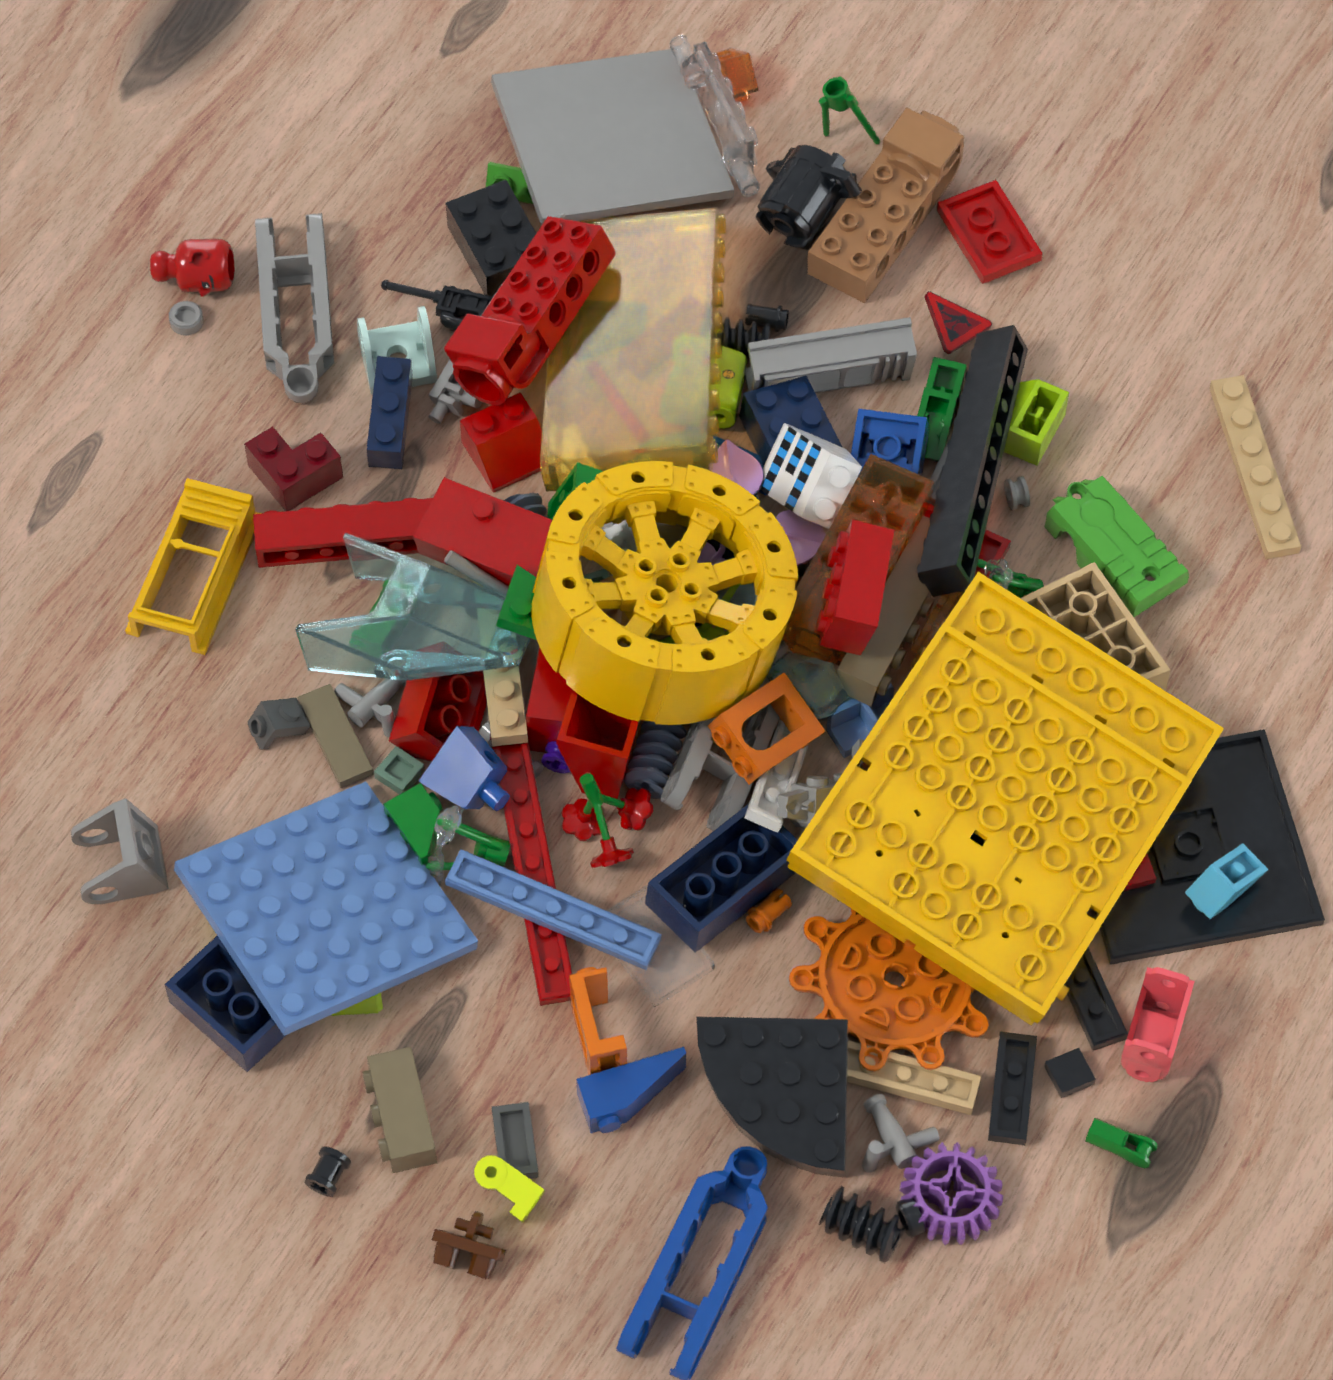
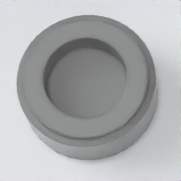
[169,301,204,335]

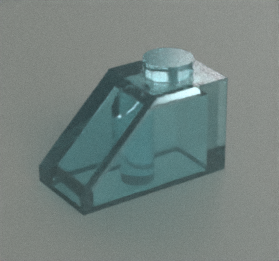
[766,651,849,719]

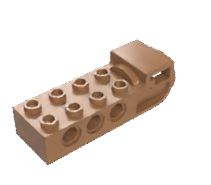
[808,107,964,303]

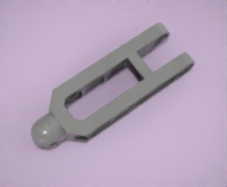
[255,213,334,404]
[661,632,794,831]

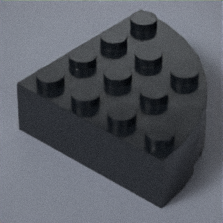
[696,1017,849,1178]

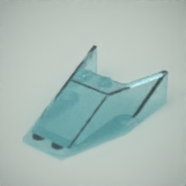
[295,533,531,681]

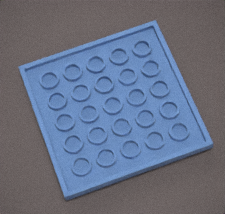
[174,781,478,1036]

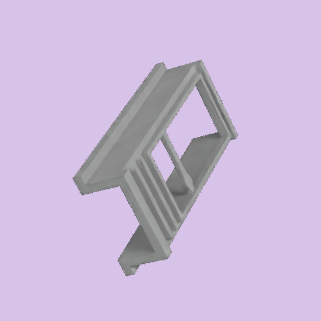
[745,317,917,393]

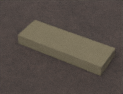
[297,684,374,788]

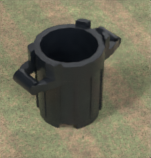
[756,145,862,248]

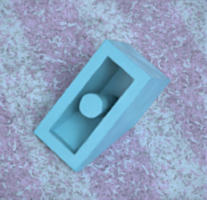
[1185,843,1268,919]

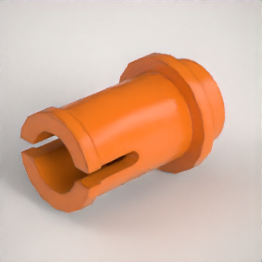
[746,888,792,933]

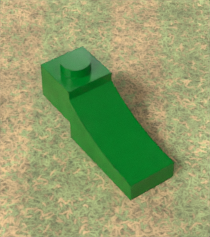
[917,357,967,462]

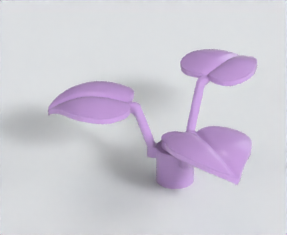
[698,440,829,593]

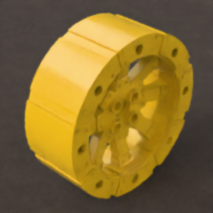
[531,461,798,725]

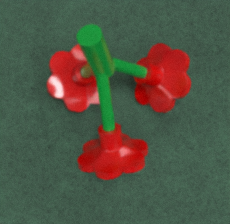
[561,773,654,868]

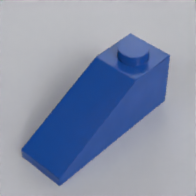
[576,1047,686,1133]

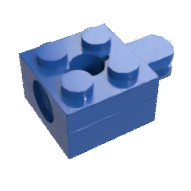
[851,408,930,521]

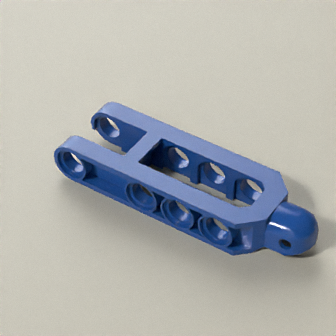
[616,1146,768,1380]

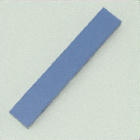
[445,849,662,971]

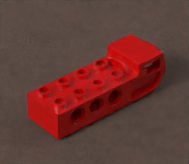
[444,216,616,405]

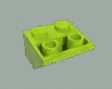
[1004,379,1069,466]

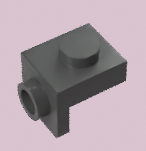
[248,698,311,750]

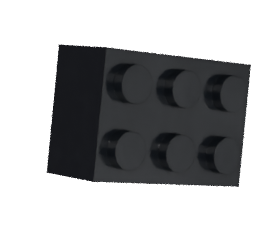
[445,180,536,297]

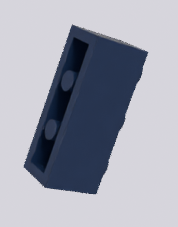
[366,356,413,470]

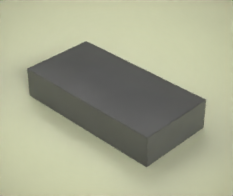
[491,1102,539,1179]

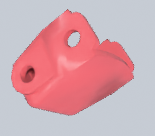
[1121,967,1195,1082]

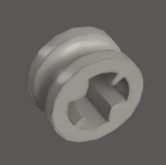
[1004,476,1030,510]

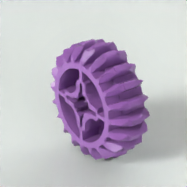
[900,1142,1003,1245]

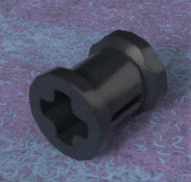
[304,1146,351,1197]

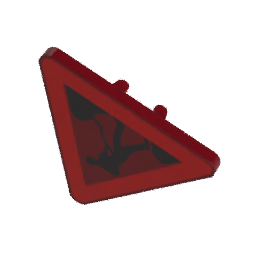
[924,292,992,355]

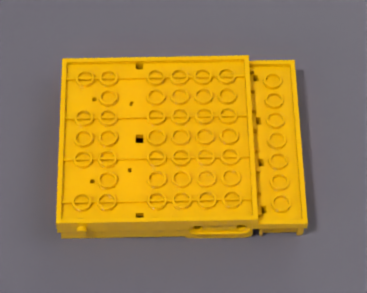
[786,572,1224,1025]

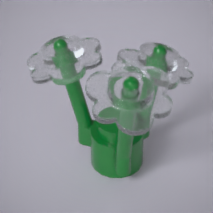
[426,806,510,887]

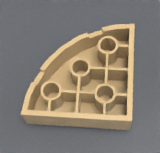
[1020,562,1171,691]

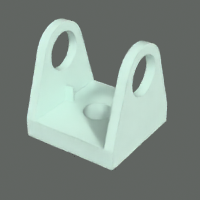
[357,306,437,395]

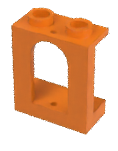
[707,672,826,785]
[569,967,627,1075]

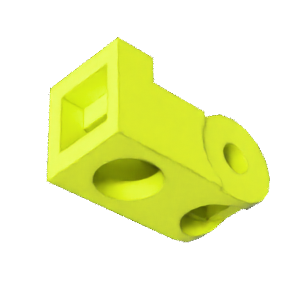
[474,1155,545,1223]

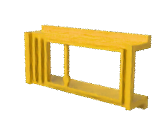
[125,478,261,655]

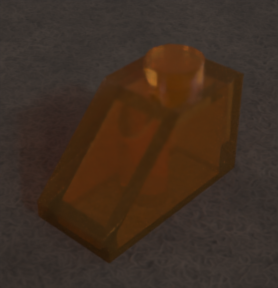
[701,48,759,103]

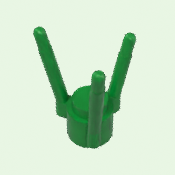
[819,76,880,144]

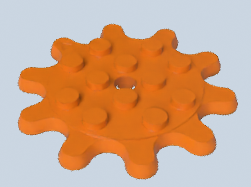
[789,909,989,1072]

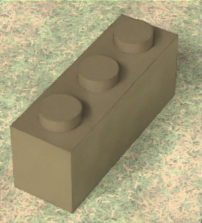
[362,1047,437,1173]

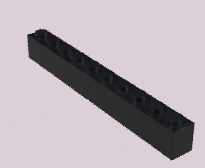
[917,325,1028,597]

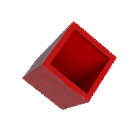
[556,690,639,799]

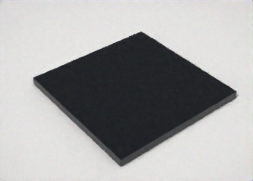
[1095,729,1325,965]

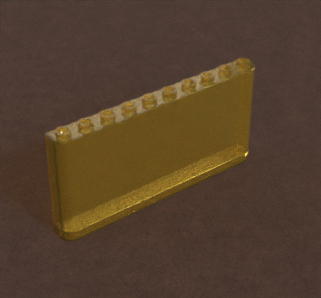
[540,207,726,492]

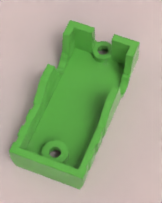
[1045,475,1189,617]

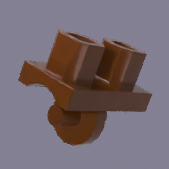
[432,1211,506,1279]

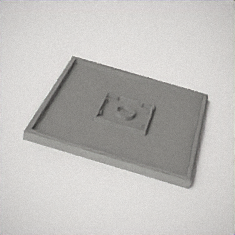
[491,48,734,226]

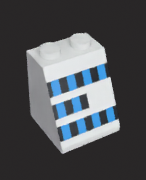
[760,423,862,530]

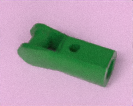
[1085,1117,1158,1168]

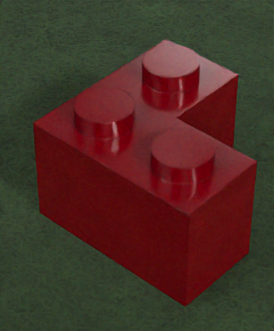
[244,426,343,511]

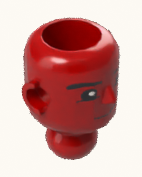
[150,238,235,297]

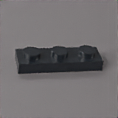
[988,1031,1037,1146]

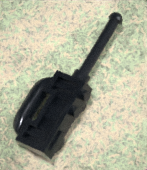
[381,280,493,331]

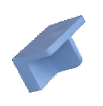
[826,683,894,758]

